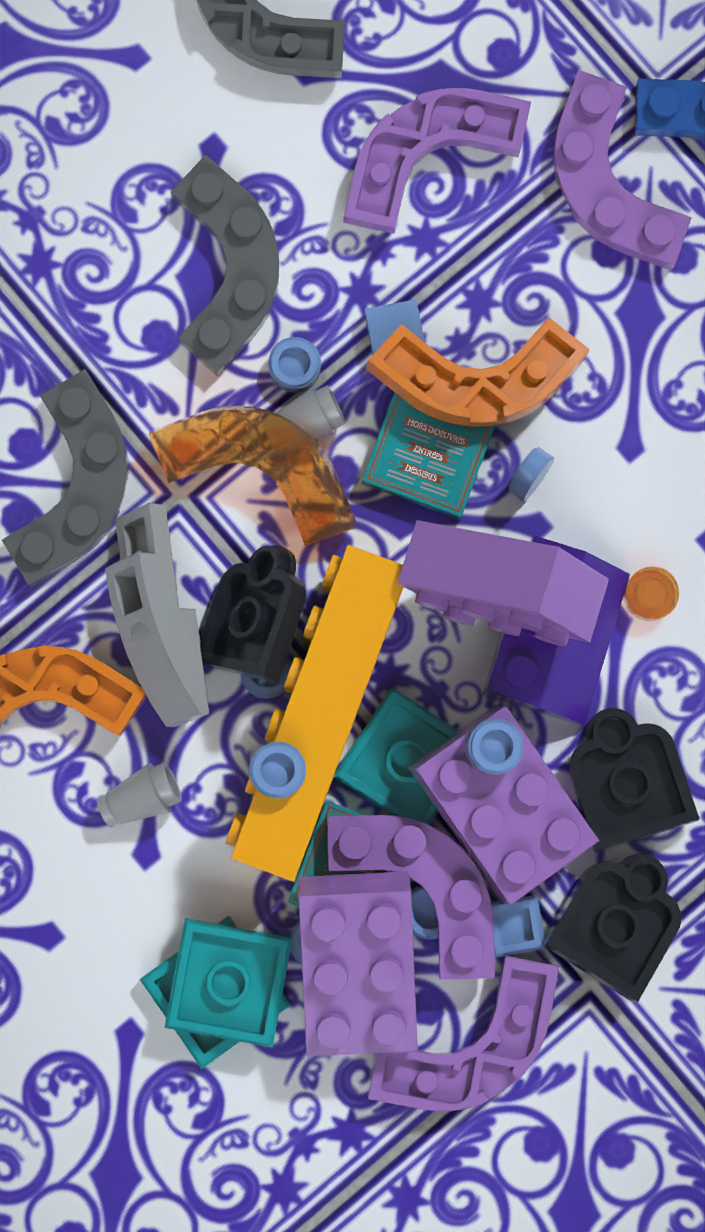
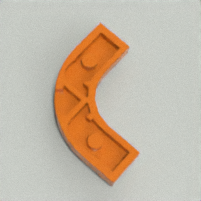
[366,318,590,427]
[0,646,146,737]

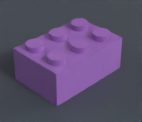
[397,520,609,646]
[407,705,599,905]
[298,871,418,1057]

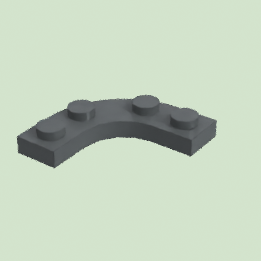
[196,0,345,78]
[170,154,279,376]
[2,369,129,588]

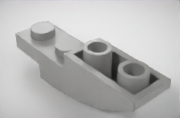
[105,503,209,727]

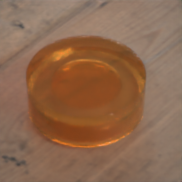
[624,566,679,621]

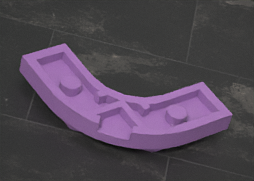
[553,70,692,271]
[343,88,531,234]
[327,815,495,979]
[368,956,559,1111]

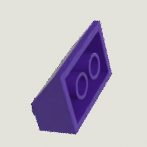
[482,535,630,726]

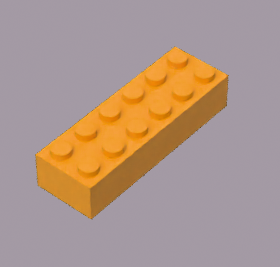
[225,545,404,882]

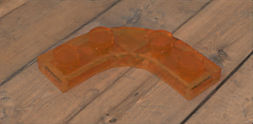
[148,406,357,546]

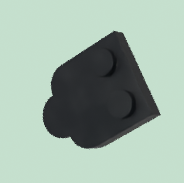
[200,545,306,683]
[568,708,700,853]
[541,854,681,1002]

